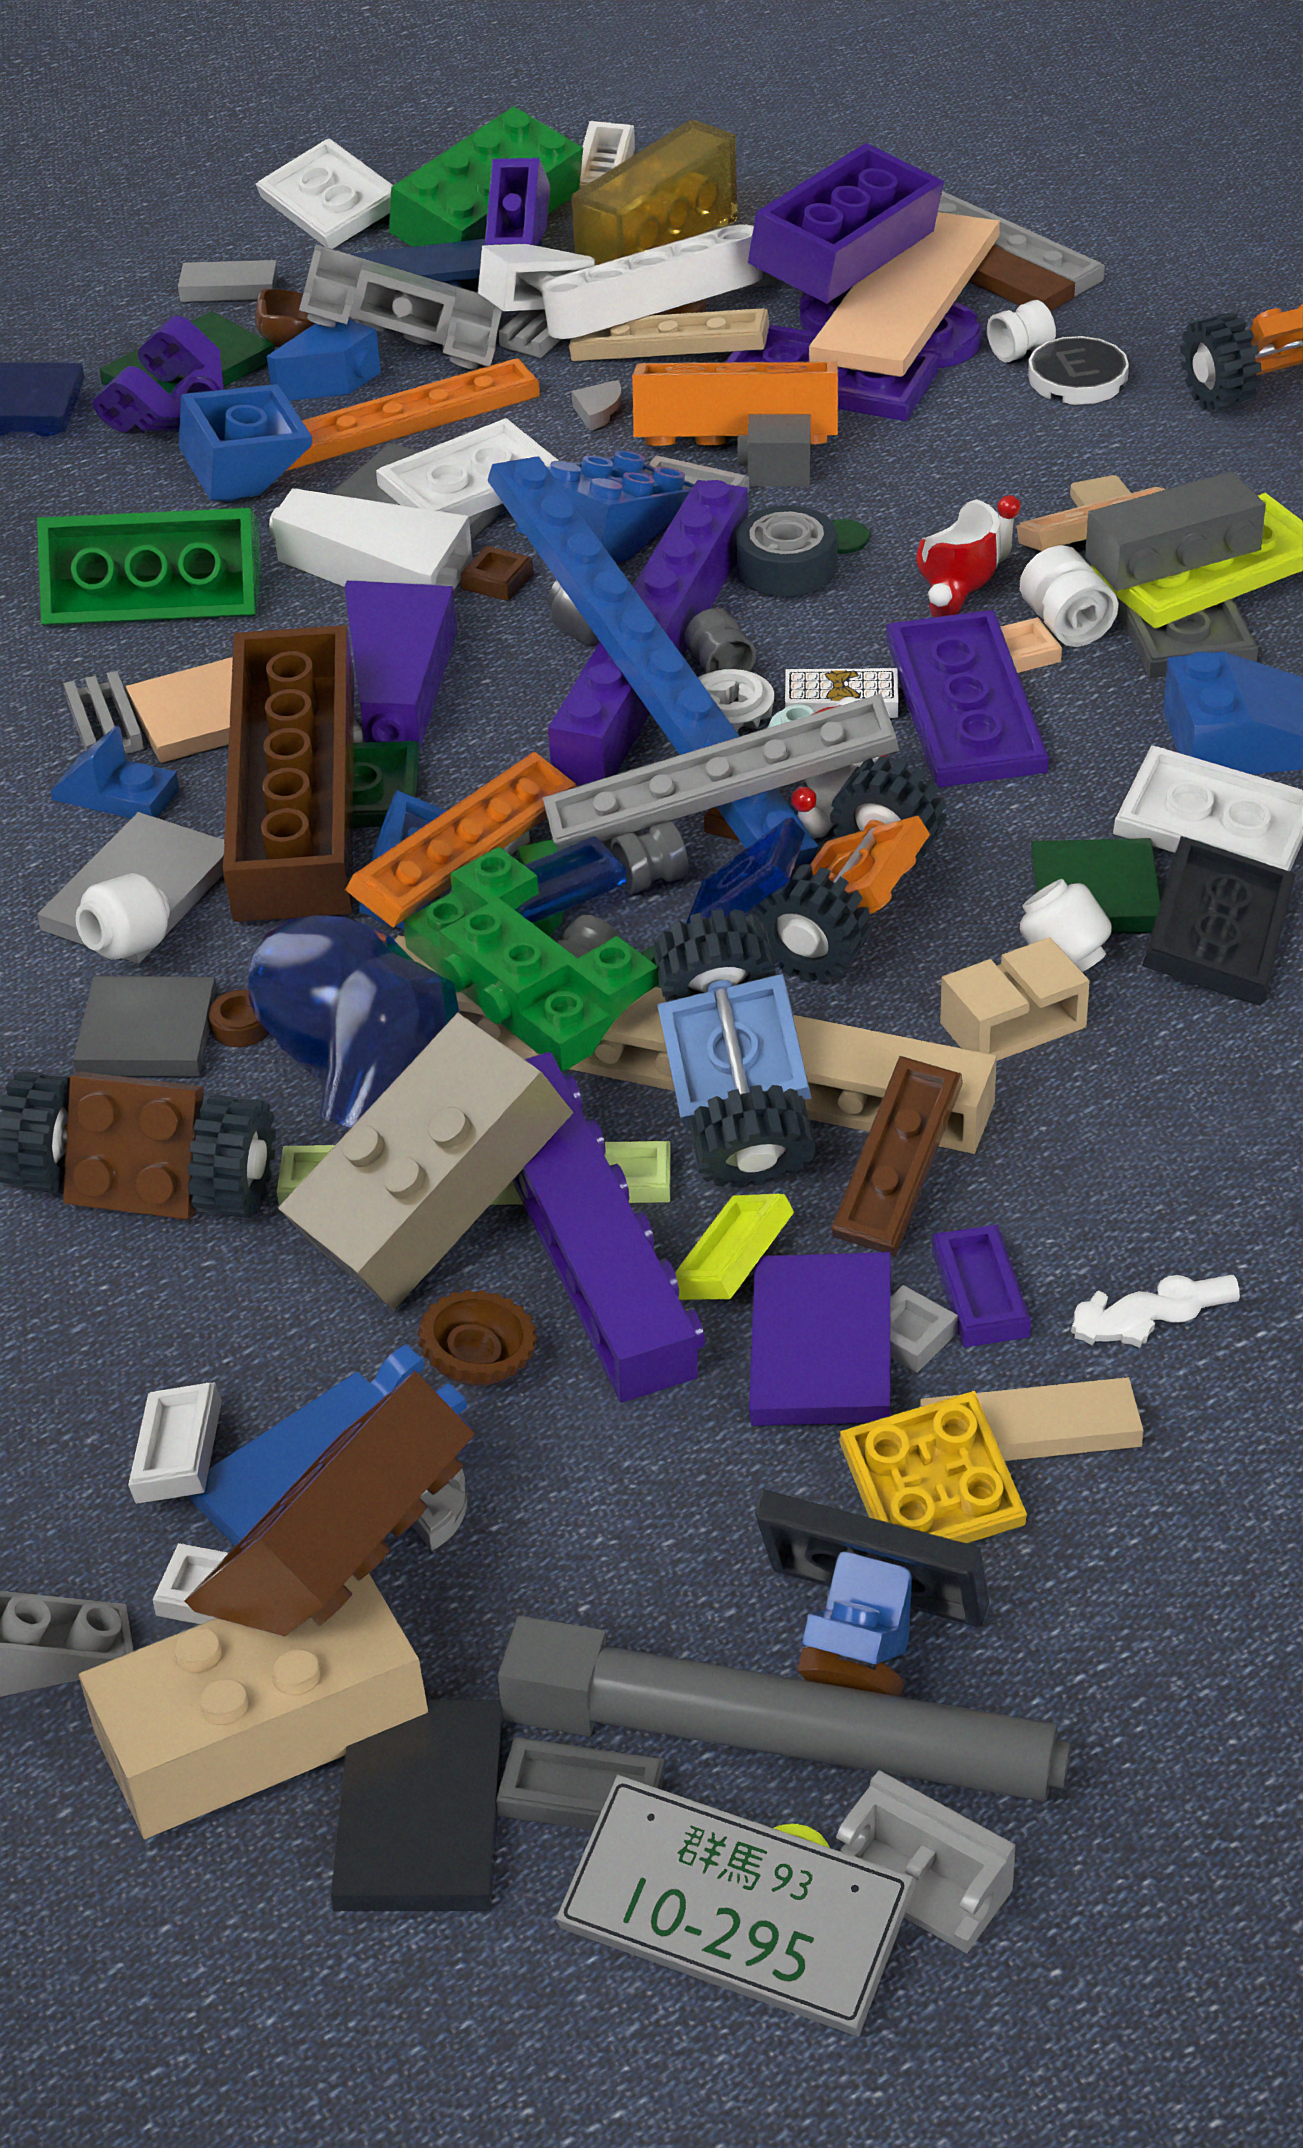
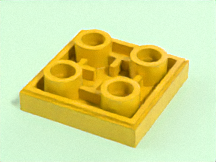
[839,1391,1027,1543]

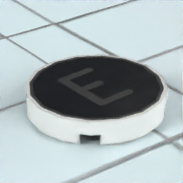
[1028,336,1129,405]

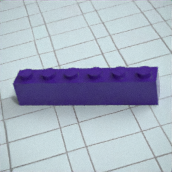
[512,1052,705,1403]

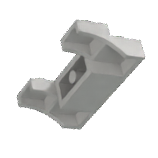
[299,245,502,369]

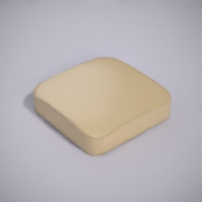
[1070,475,1131,507]

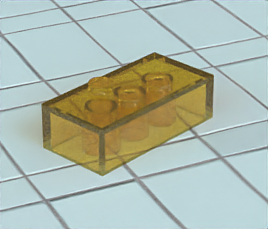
[572,119,737,266]

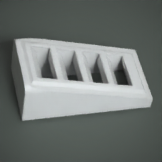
[579,121,635,196]

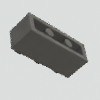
[1085,471,1266,591]

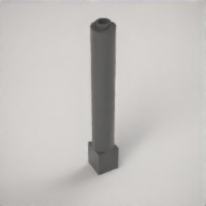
[498,1615,1071,1802]

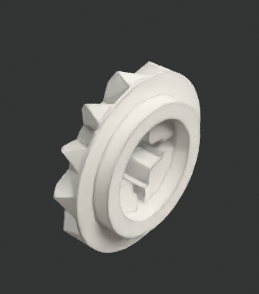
[698,669,774,732]

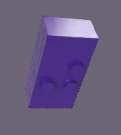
[748,143,944,304]

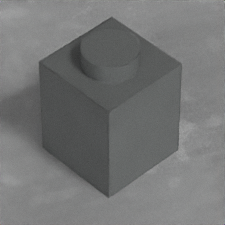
[738,414,811,487]

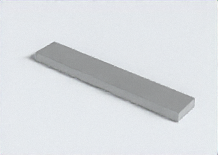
[938,191,1105,297]
[543,693,899,855]

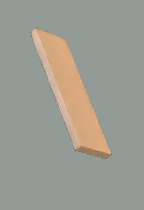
[809,212,1000,377]

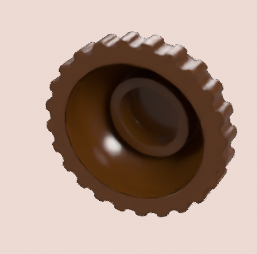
[417,1290,537,1386]

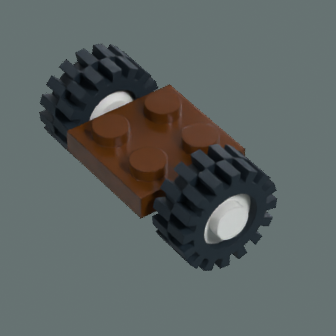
[0,1071,276,1220]

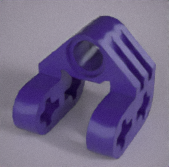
[92,315,224,432]

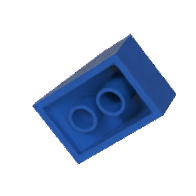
[1163,652,1303,775]

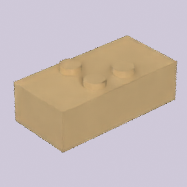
[78,1573,428,1839]

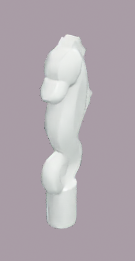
[1071,1275,1240,1348]

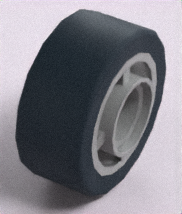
[736,505,837,596]

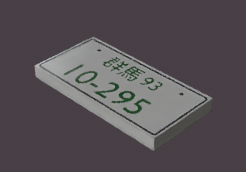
[556,1775,915,2037]

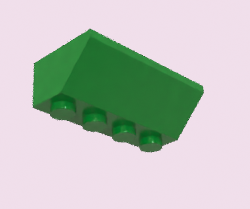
[37,508,261,626]

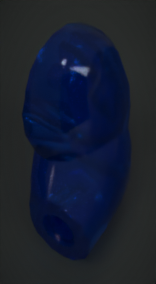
[247,915,460,1128]

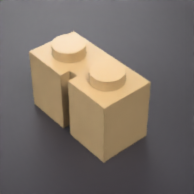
[940,937,1090,1061]

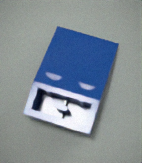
[516,450,694,563]

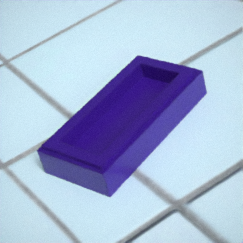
[932,1224,1031,1348]

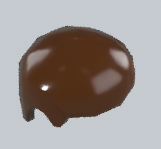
[254,289,315,348]

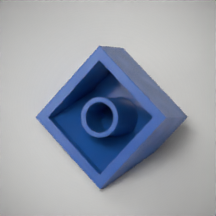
[179,384,312,502]

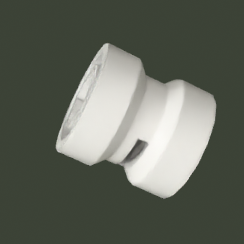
[987,300,1056,362]

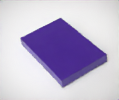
[749,1252,891,1426]

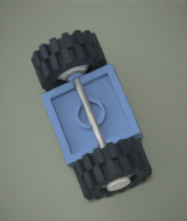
[653,909,815,1188]

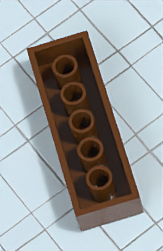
[223,625,354,922]

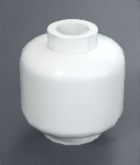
[75,873,170,960]
[1020,879,1112,972]

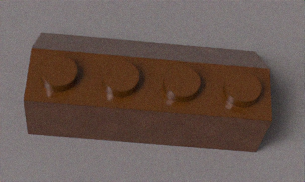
[184,1371,475,1636]

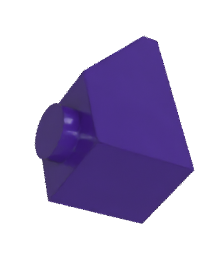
[485,158,550,246]

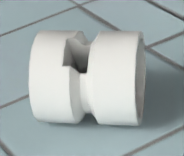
[1019,545,1118,647]

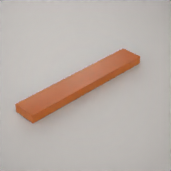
[286,358,540,471]
[345,752,578,928]

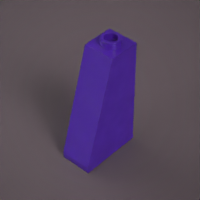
[344,580,457,749]

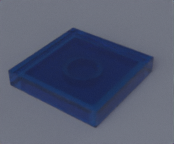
[686,817,806,924]

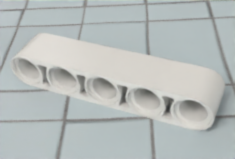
[542,224,763,339]

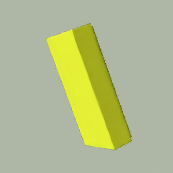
[675,1194,794,1300]

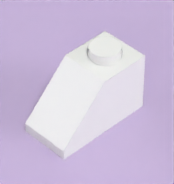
[478,244,595,311]

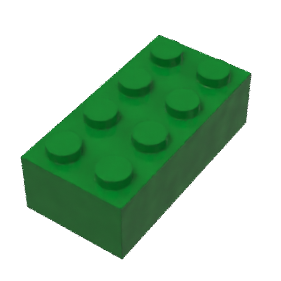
[389,106,583,247]

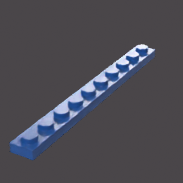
[487,456,819,874]

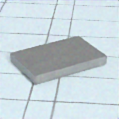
[37,812,224,964]

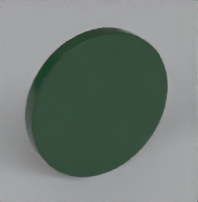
[832,519,869,554]

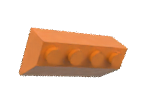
[632,361,838,446]

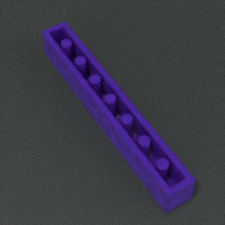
[548,479,748,787]

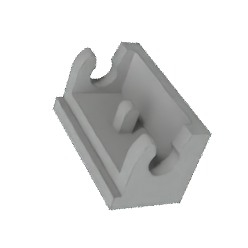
[836,1770,1016,1953]

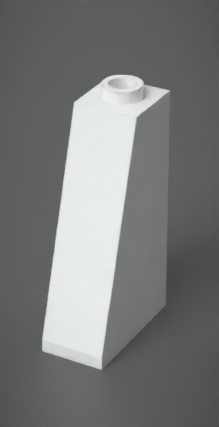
[269,488,473,589]

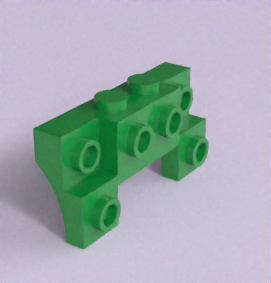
[403,847,659,1073]

